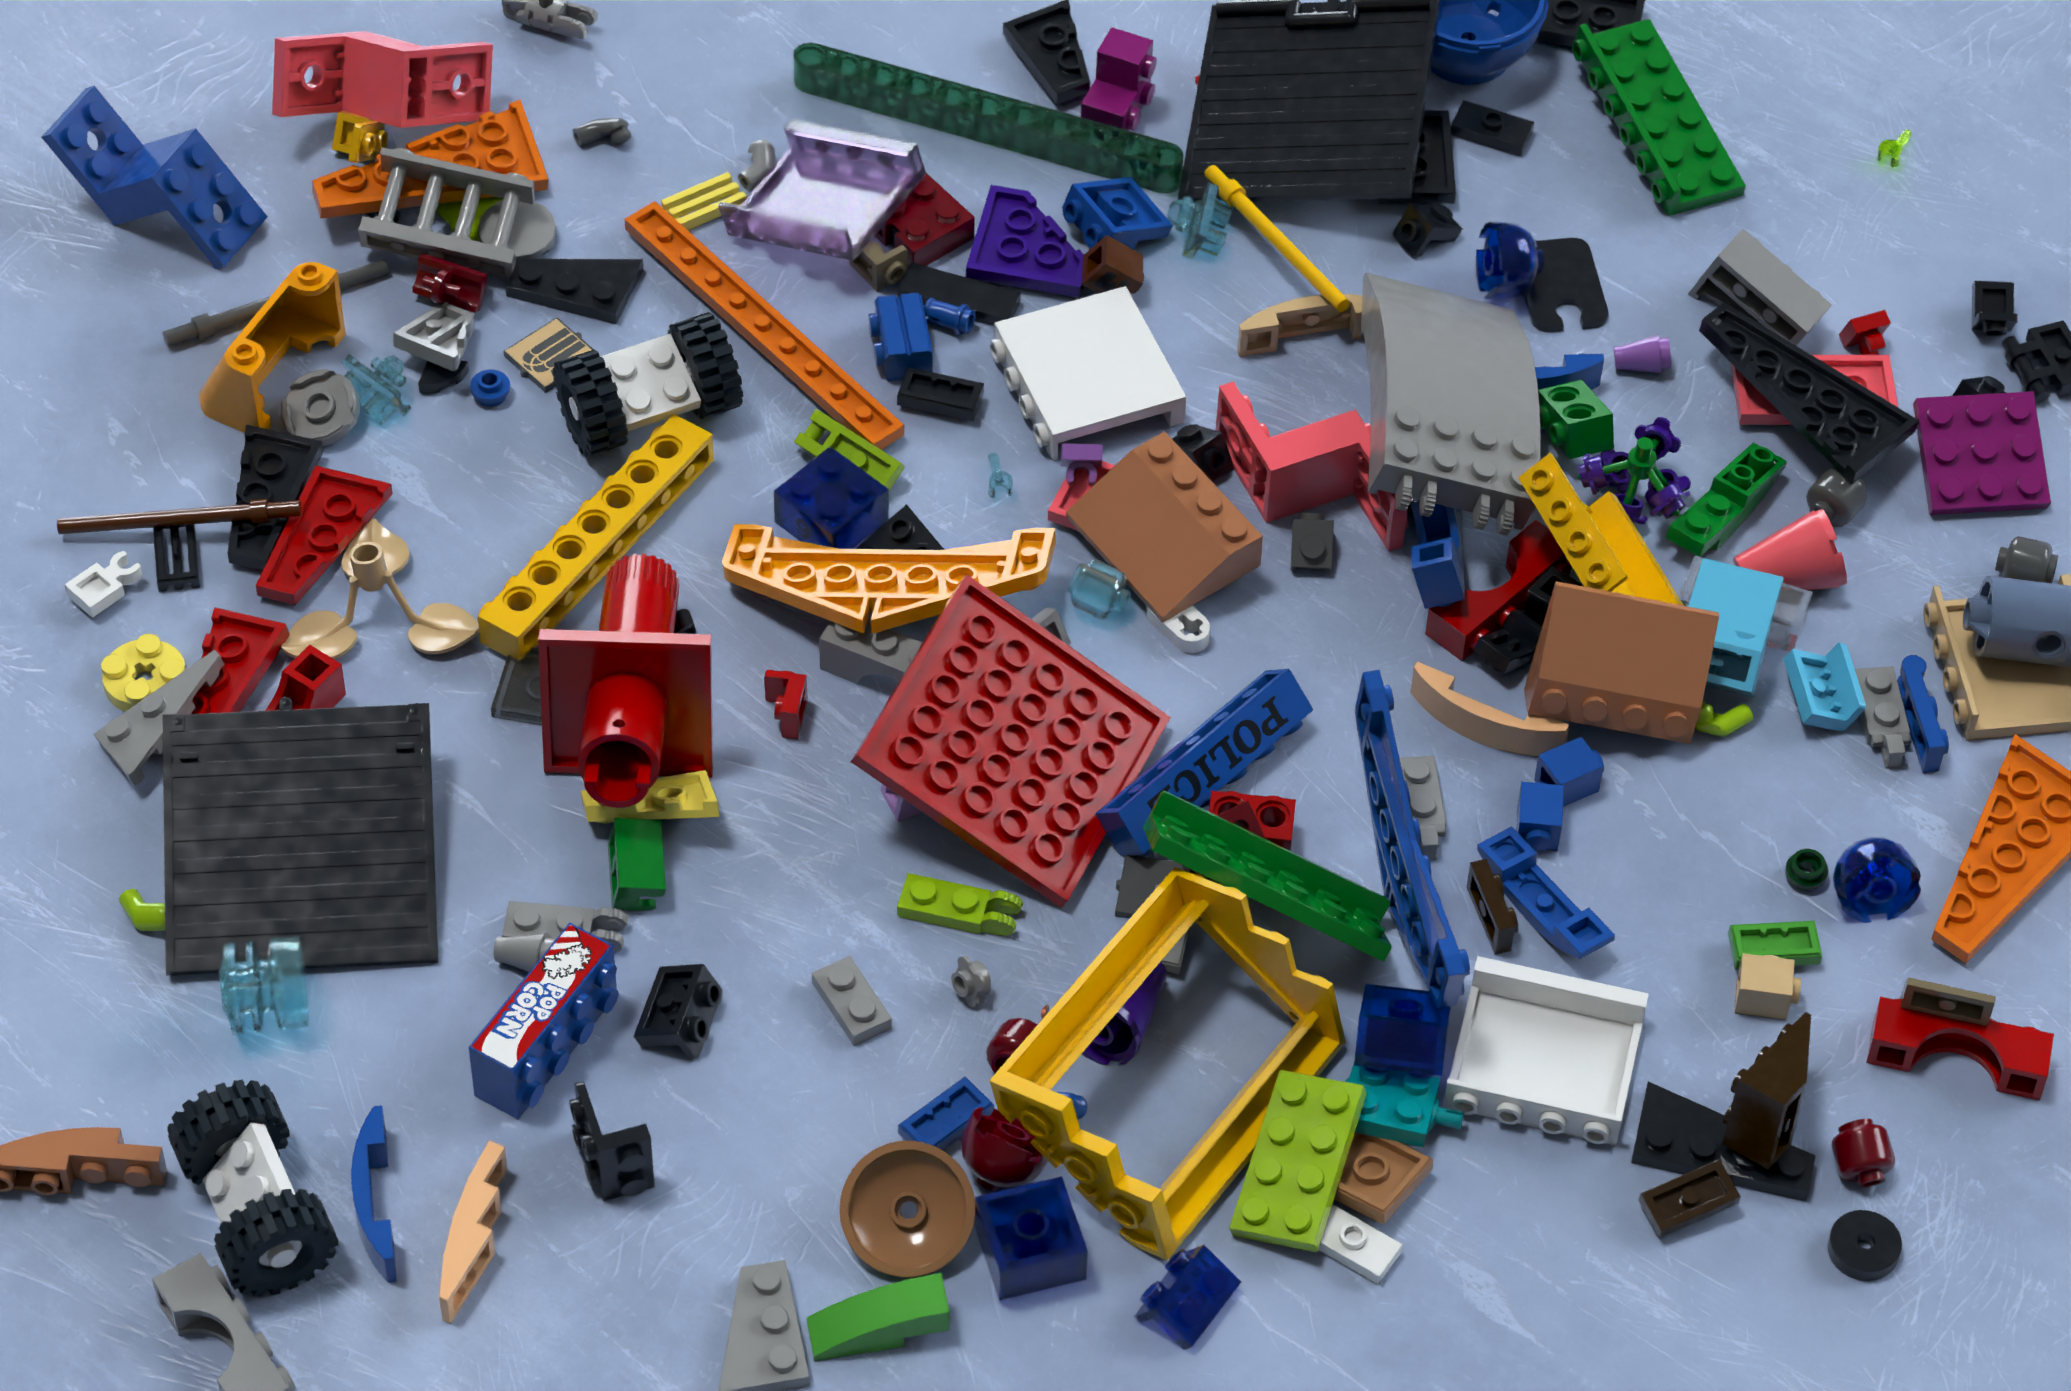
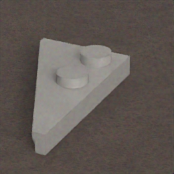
[94,650,225,786]

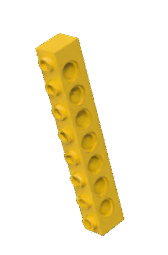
[477,414,714,664]

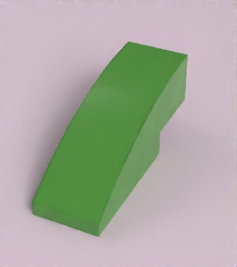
[806,1273,950,1361]

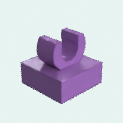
[1061,443,1103,485]

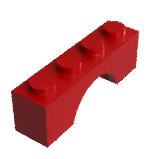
[1425,520,1572,661]
[265,644,346,711]
[1866,997,2054,1101]

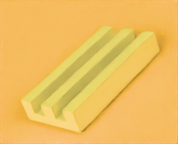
[661,172,747,230]

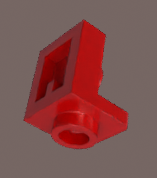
[764,670,808,739]

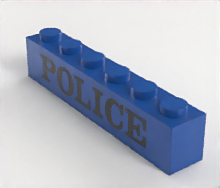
[1095,668,1314,857]

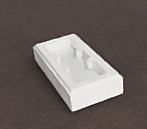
[1318,1204,1403,1284]

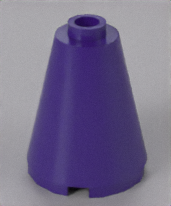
[1082,962,1167,1065]

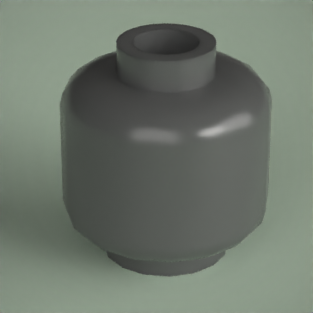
[1806,468,1867,527]
[1995,536,2058,583]

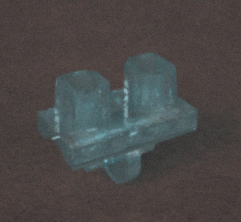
[1167,182,1233,259]
[342,354,411,425]

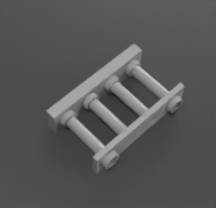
[358,147,535,279]

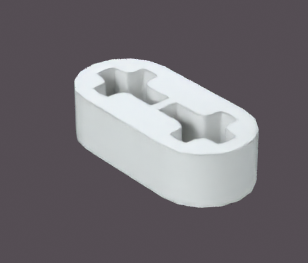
[1146,605,1210,654]

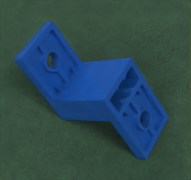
[41,86,268,269]

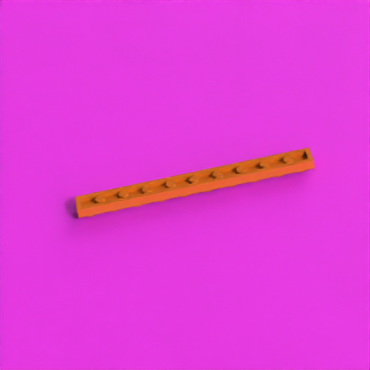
[624,201,904,450]

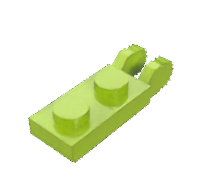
[897,873,1023,937]

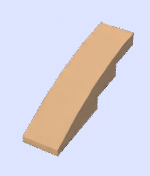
[439,1140,508,1324]

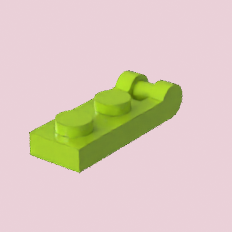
[794,409,905,500]

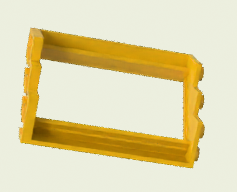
[989,867,1346,1261]

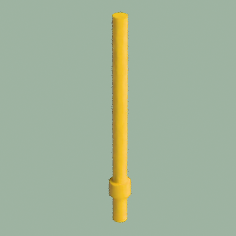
[1204,165,1350,312]

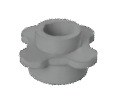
[951,956,991,1007]

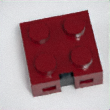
[866,173,975,267]

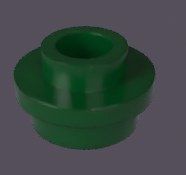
[1785,849,1828,890]

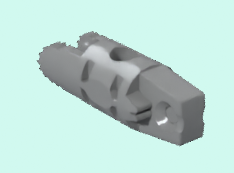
[502,0,598,39]

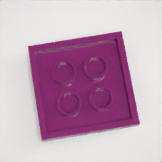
[1913,391,2051,515]

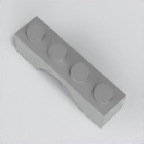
[819,621,923,684]
[152,1253,295,1391]

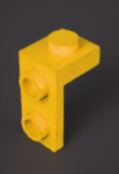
[332,111,388,163]

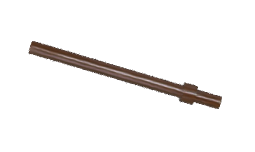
[57,498,302,535]

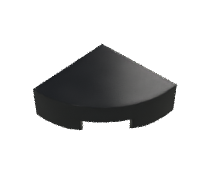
[418,360,469,393]

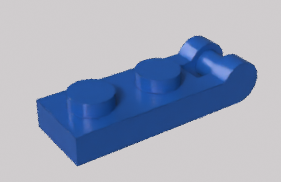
[1897,655,1949,773]

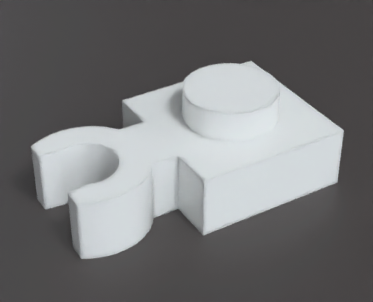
[64,551,143,618]

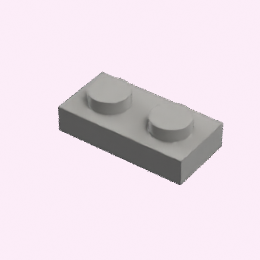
[812,956,892,1046]

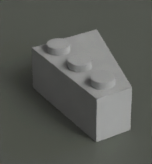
[1688,229,1832,346]

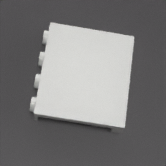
[990,286,1186,461]
[1443,956,1649,1146]

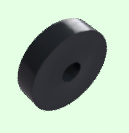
[1827,1210,1902,1281]

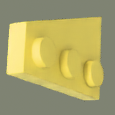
[580,770,720,823]

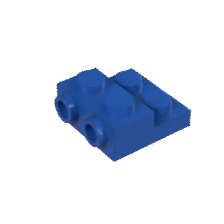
[1062,177,1173,250]

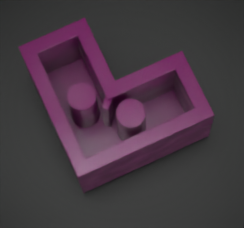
[1080,27,1157,143]

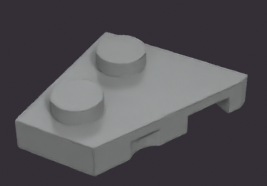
[393,302,474,371]

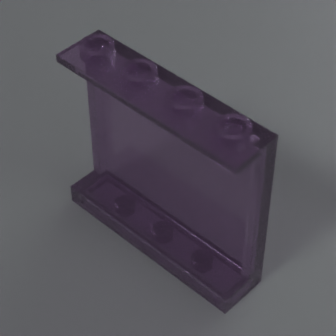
[718,120,926,261]

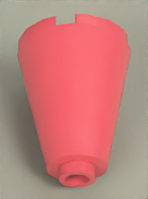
[1733,509,1847,593]

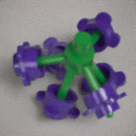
[1577,417,1691,524]

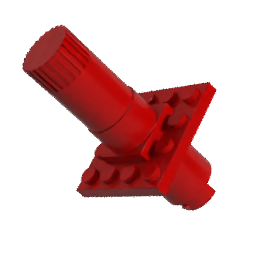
[538,554,713,808]

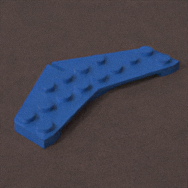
[1355,670,1470,1009]

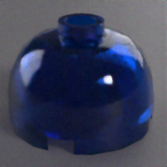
[1476,222,1544,300]
[1833,837,1921,923]

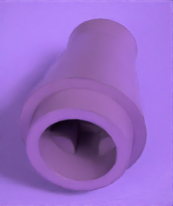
[1614,335,1671,373]

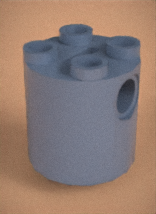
[1963,576,2071,667]

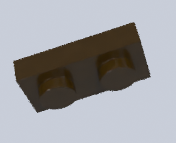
[1466,859,1519,955]
[1639,1159,1741,1238]

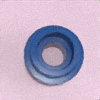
[470,369,510,407]

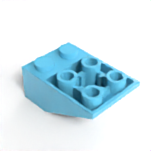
[1688,558,1784,697]

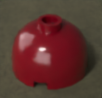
[961,1107,1048,1191]

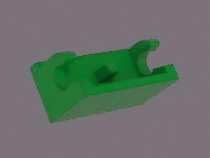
[608,818,666,911]

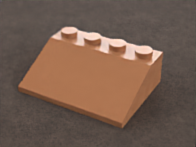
[1066,431,1263,623]
[1524,581,1719,744]

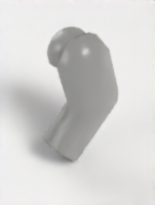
[738,139,776,190]

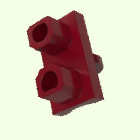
[412,254,488,313]

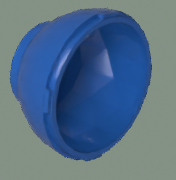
[1431,0,1549,85]

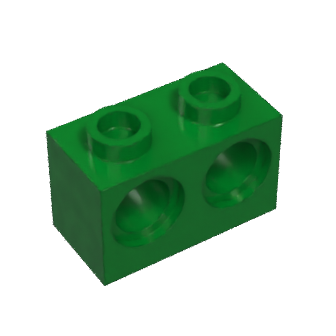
[1538,379,1614,459]

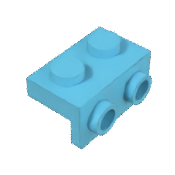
[1783,643,1866,732]

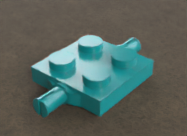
[1344,1059,1464,1148]

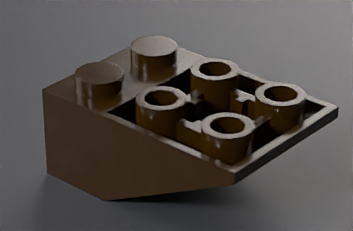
[1723,1012,1811,1169]

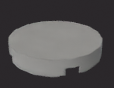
[478,200,556,265]
[281,369,361,446]

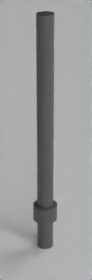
[163,259,389,346]

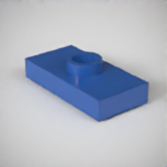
[898,1076,994,1150]

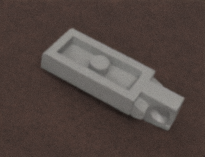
[1855,666,1910,768]
[1400,756,1446,860]

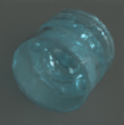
[219,935,309,1035]

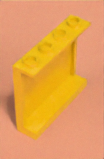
[1518,453,1684,606]

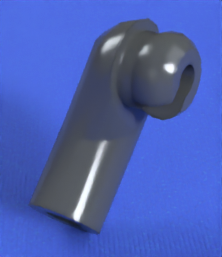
[573,118,631,146]

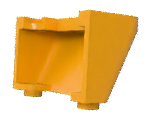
[199,262,346,433]

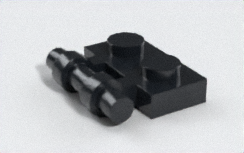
[2001,320,2071,403]

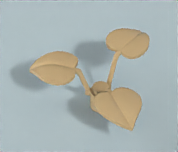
[281,518,479,659]

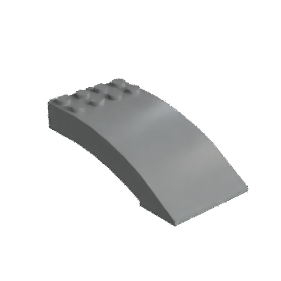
[1361,273,1541,536]

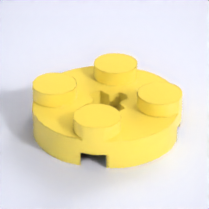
[101,634,186,712]

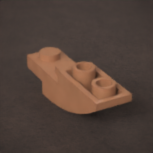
[0,1127,167,1195]

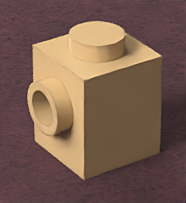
[1734,953,1801,1020]

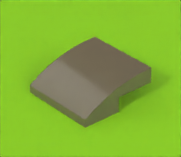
[1900,977,1996,1026]

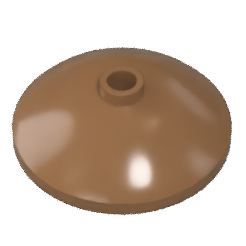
[840,1141,976,1277]

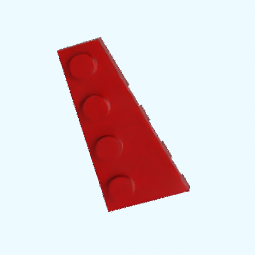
[255,465,393,605]

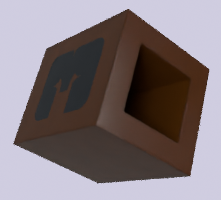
[1082,235,1144,295]

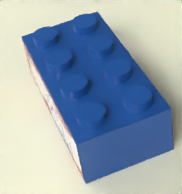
[468,922,619,1119]

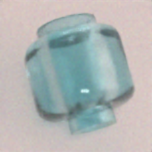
[1067,559,1131,620]

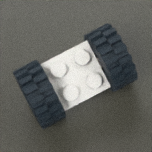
[553,312,743,458]
[167,1080,338,1297]

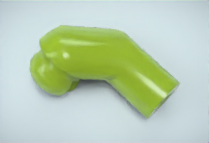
[1695,702,1753,736]
[119,889,165,931]

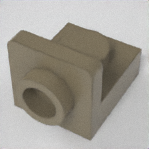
[849,231,908,292]

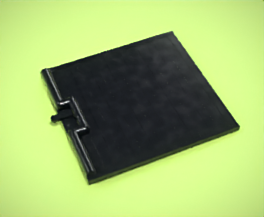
[1178,0,1441,204]
[163,697,438,976]

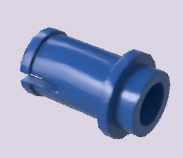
[924,298,976,335]

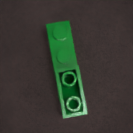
[1666,442,1787,557]

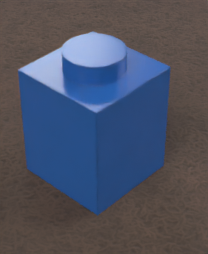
[1534,736,1604,807]
[1516,782,1564,851]

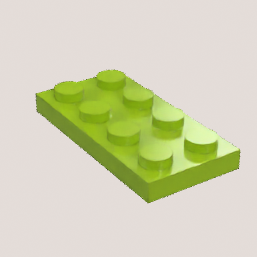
[1229,1070,1367,1252]

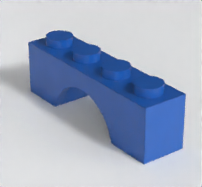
[1410,498,1465,609]

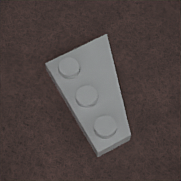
[719,1260,810,1391]

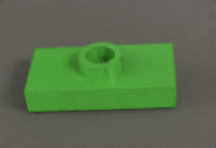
[1728,920,1822,969]

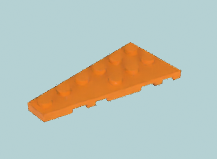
[312,99,548,219]
[1931,734,2071,964]

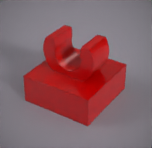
[1839,310,1891,355]

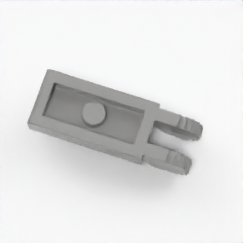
[502,901,628,953]

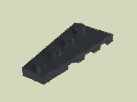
[227,425,323,570]
[1631,1081,1816,1201]

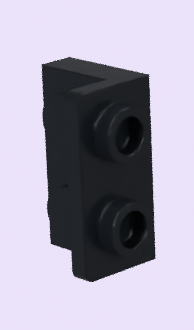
[633,964,722,1059]

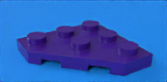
[966,185,1084,298]

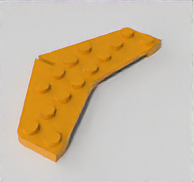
[722,524,1056,634]

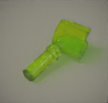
[1877,129,1912,168]

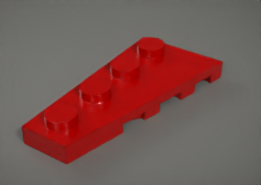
[191,607,290,714]

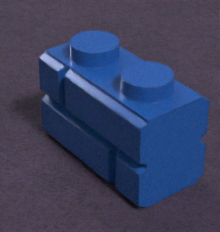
[868,293,933,381]

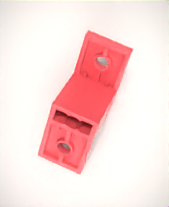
[272,31,493,128]
[1215,381,1408,552]

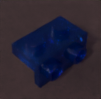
[1134,1244,1241,1350]

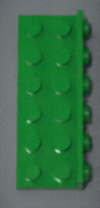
[1572,19,1746,216]
[1143,791,1392,962]

